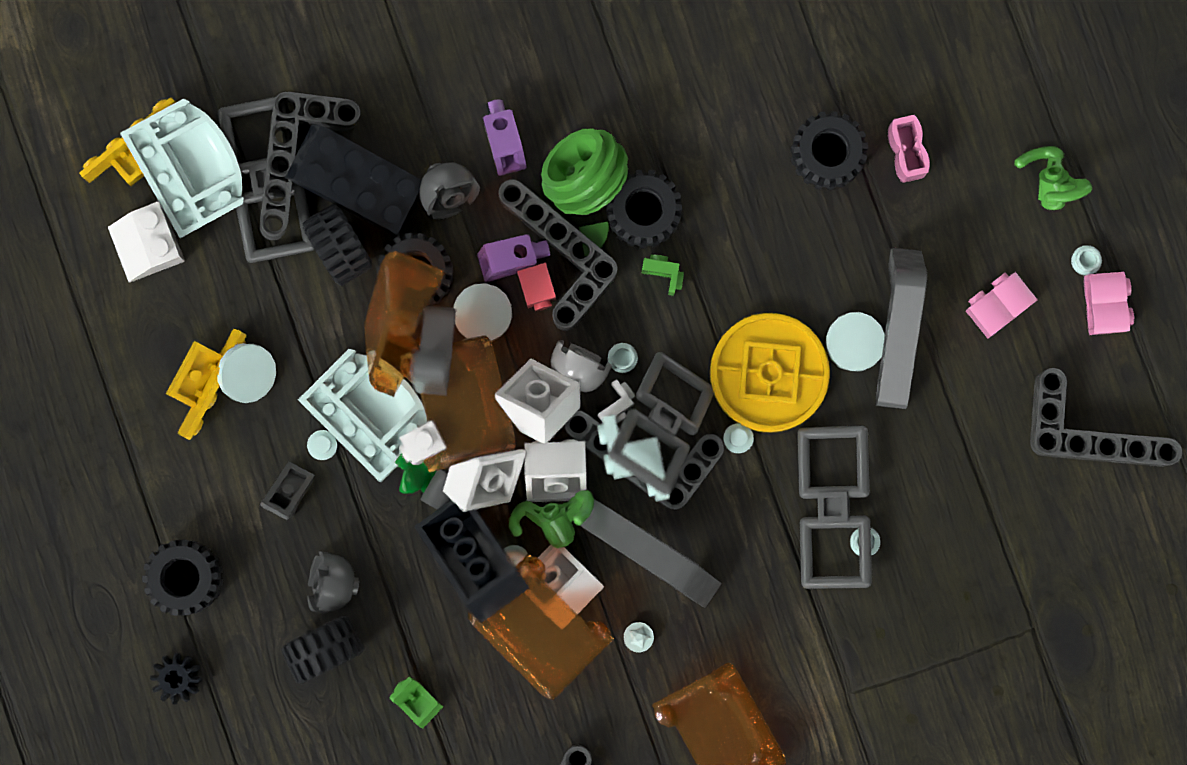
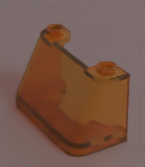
[364,252,444,397]
[401,335,515,473]
[468,553,614,700]
[652,663,786,765]

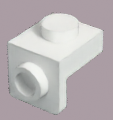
[597,379,635,424]
[399,421,447,465]

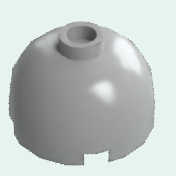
[550,340,612,392]

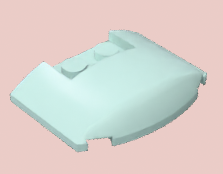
[120,99,243,238]
[298,349,428,483]

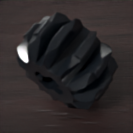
[150,653,203,705]

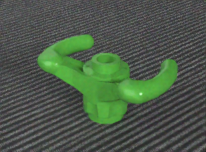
[1014,146,1092,210]
[509,490,594,548]

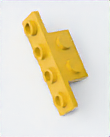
[80,97,176,186]
[166,329,247,440]

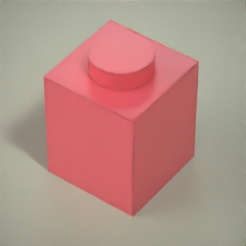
[517,263,556,311]

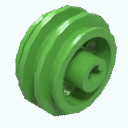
[541,129,628,215]

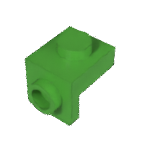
[642,255,684,296]
[389,676,443,729]

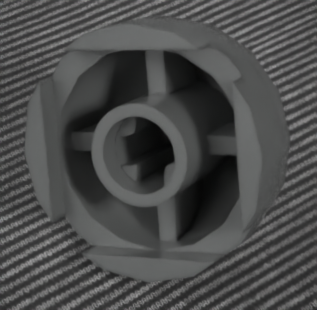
[419,162,480,220]
[308,551,359,613]

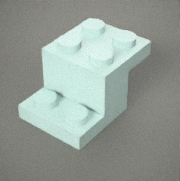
[597,415,669,502]

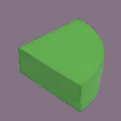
[579,222,609,257]

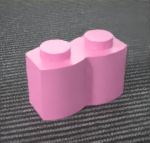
[888,115,930,183]
[966,272,1037,339]
[1084,272,1134,335]

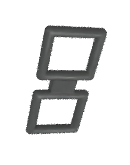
[218,97,314,263]
[608,352,714,495]
[798,425,872,589]

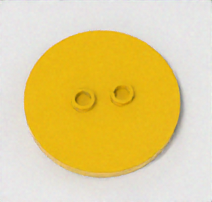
[710,313,830,433]

